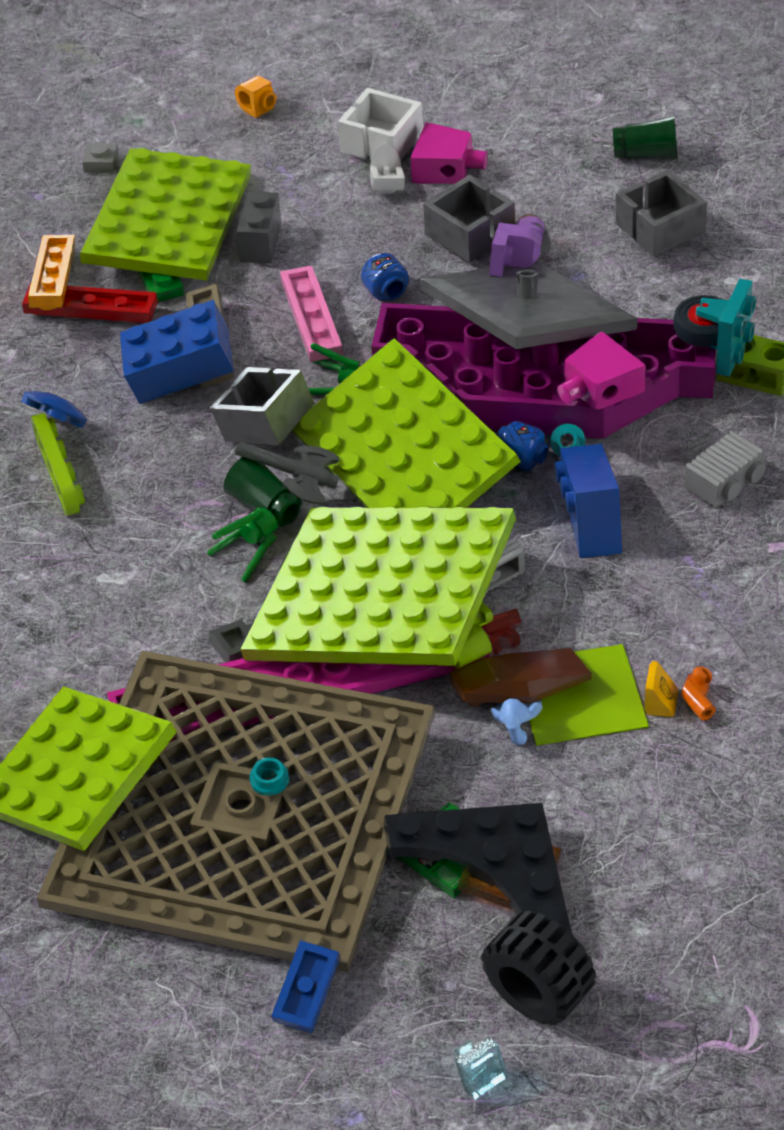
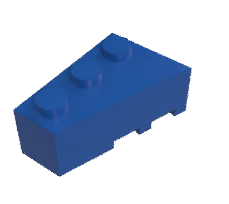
[555,444,623,558]

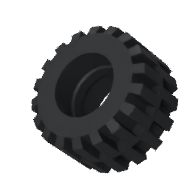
[481,911,596,1025]

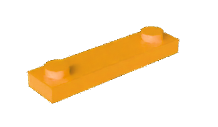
[28,235,76,310]

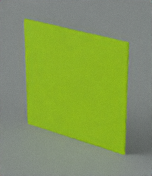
[529,644,649,746]

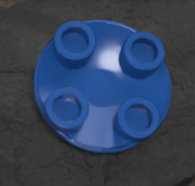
[21,391,88,429]

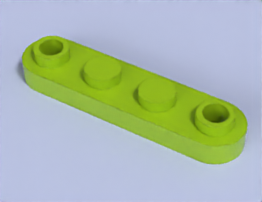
[31,412,85,516]

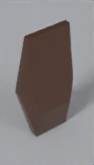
[449,648,592,707]

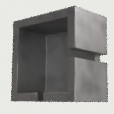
[616,170,707,257]
[423,175,515,262]
[210,367,315,446]

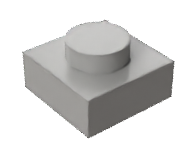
[82,142,119,172]

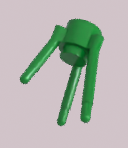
[308,343,361,395]
[207,507,278,582]

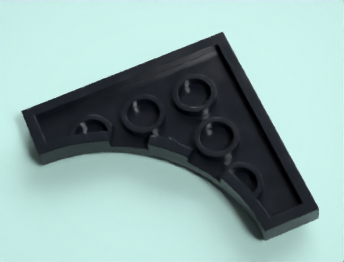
[384,803,572,933]

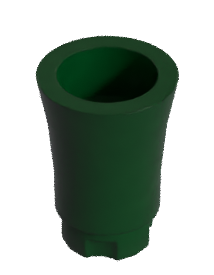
[612,115,678,159]
[223,457,302,527]

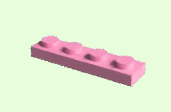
[280,265,343,362]

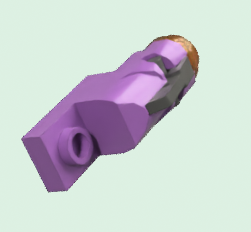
[489,214,550,277]

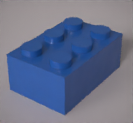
[120,299,234,404]

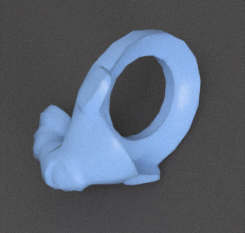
[491,698,543,745]

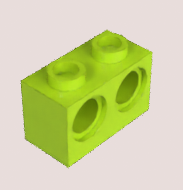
[716,335,784,397]

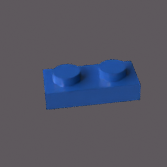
[271,940,341,1034]

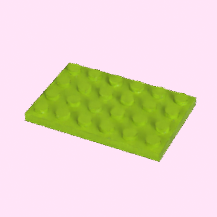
[80,148,251,281]
[292,338,521,508]

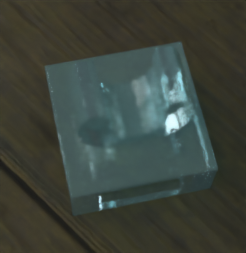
[454,1037,508,1099]

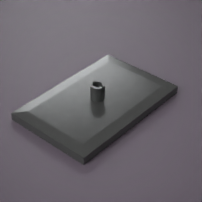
[420,261,638,349]

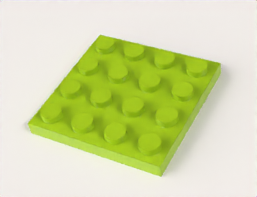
[0,686,177,851]

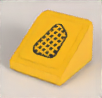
[645,661,678,717]

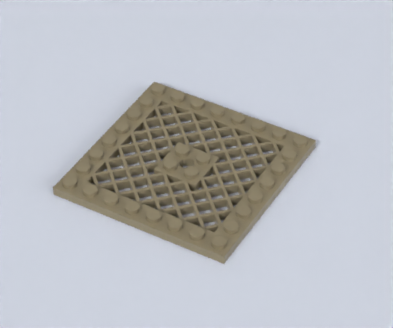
[37,651,435,973]

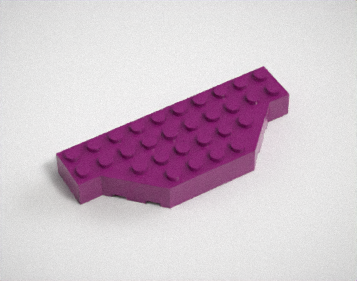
[371,303,717,439]

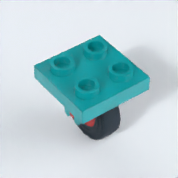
[673,278,757,377]

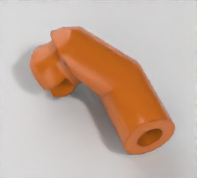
[681,666,716,721]

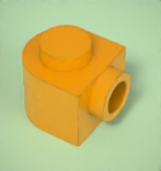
[235,76,277,118]

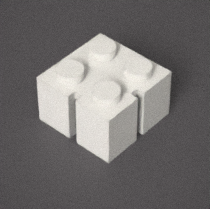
[338,88,423,160]

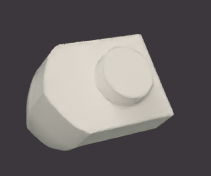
[370,142,405,194]

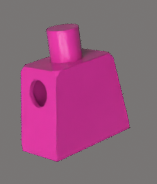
[411,122,488,184]
[557,332,645,410]

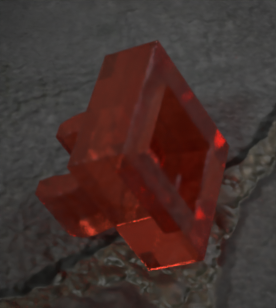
[482,608,522,654]

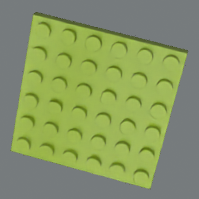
[240,507,516,666]

